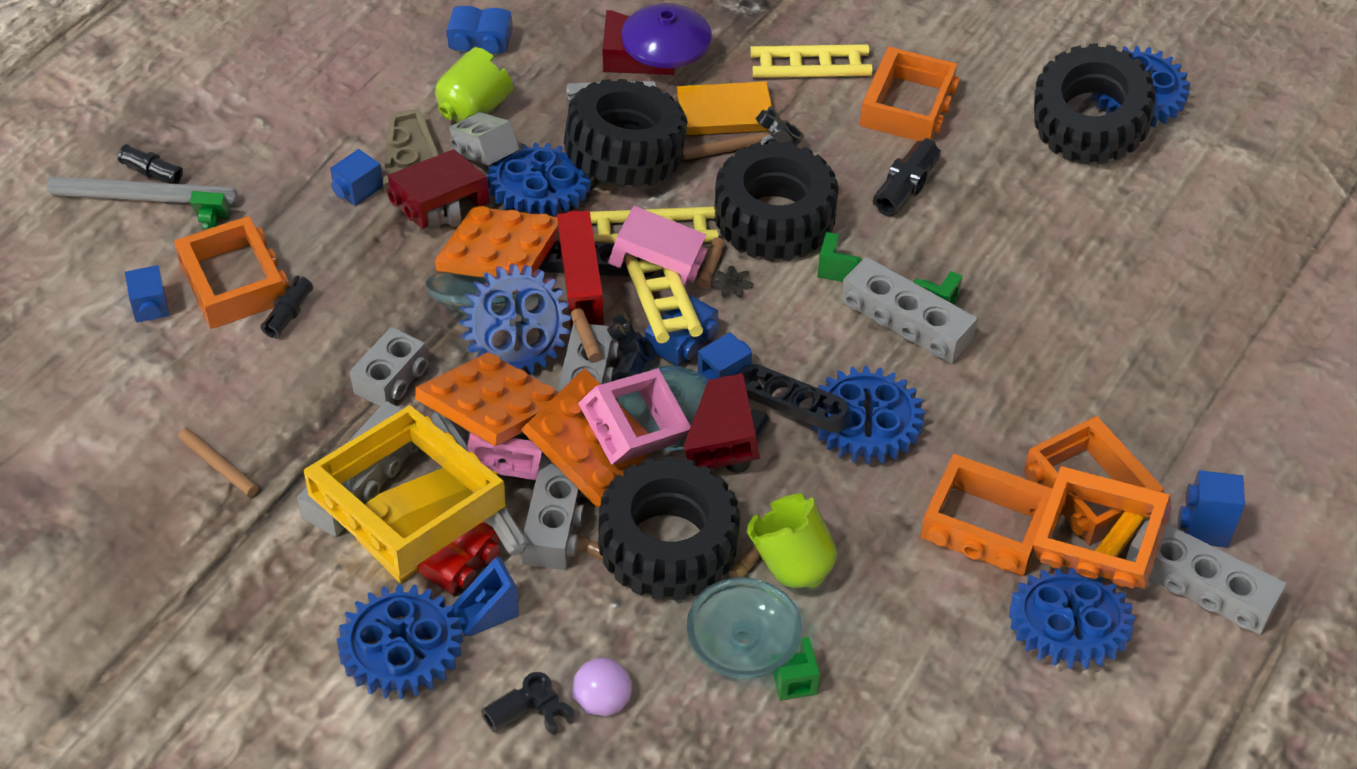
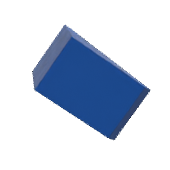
[452,557,519,636]

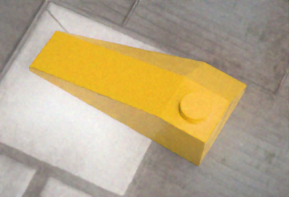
[356,468,472,584]

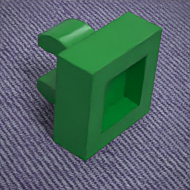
[190,191,231,229]

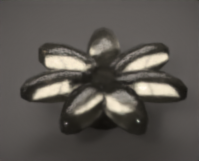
[711,266,754,298]

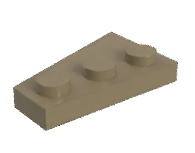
[383,108,439,193]

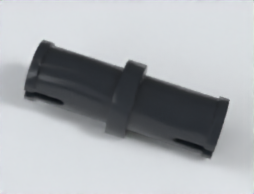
[118,144,183,184]
[260,275,314,339]

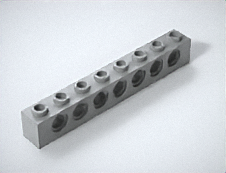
[522,323,620,570]

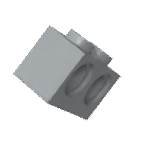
[448,112,519,165]
[350,327,428,406]

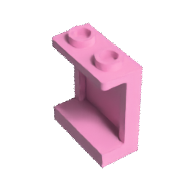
[608,206,708,287]

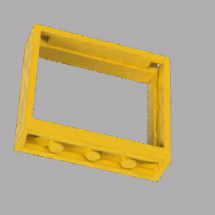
[304,405,506,576]

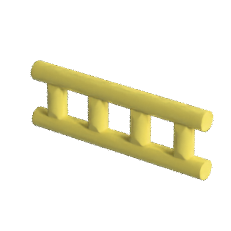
[750,44,872,78]
[590,206,718,243]
[624,254,703,343]

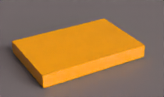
[677,81,771,135]

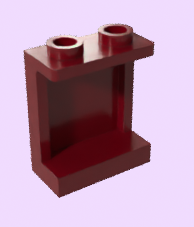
[387,149,490,229]

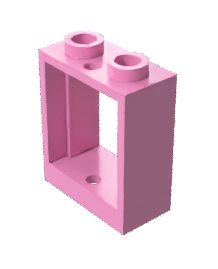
[578,368,691,465]
[467,431,542,480]

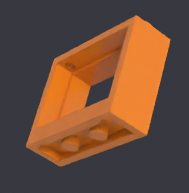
[859,46,960,141]
[173,216,289,329]
[1024,416,1165,546]
[920,453,1052,576]
[1033,466,1171,589]

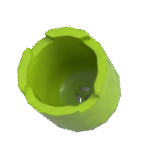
[435,47,514,123]
[747,493,837,588]

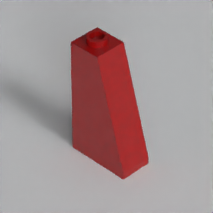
[557,210,604,331]

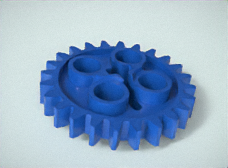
[1091,46,1190,128]
[488,142,591,217]
[459,264,571,374]
[812,366,925,464]
[1009,568,1135,669]
[337,584,463,699]

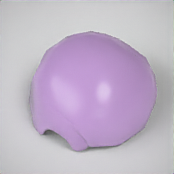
[571,658,632,717]

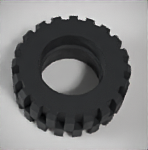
[1034,43,1155,165]
[564,79,688,188]
[714,141,839,261]
[598,457,740,600]

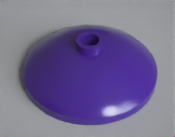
[622,3,712,68]

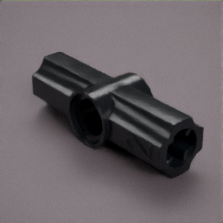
[873,138,941,217]

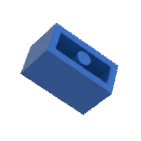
[1178,470,1245,548]

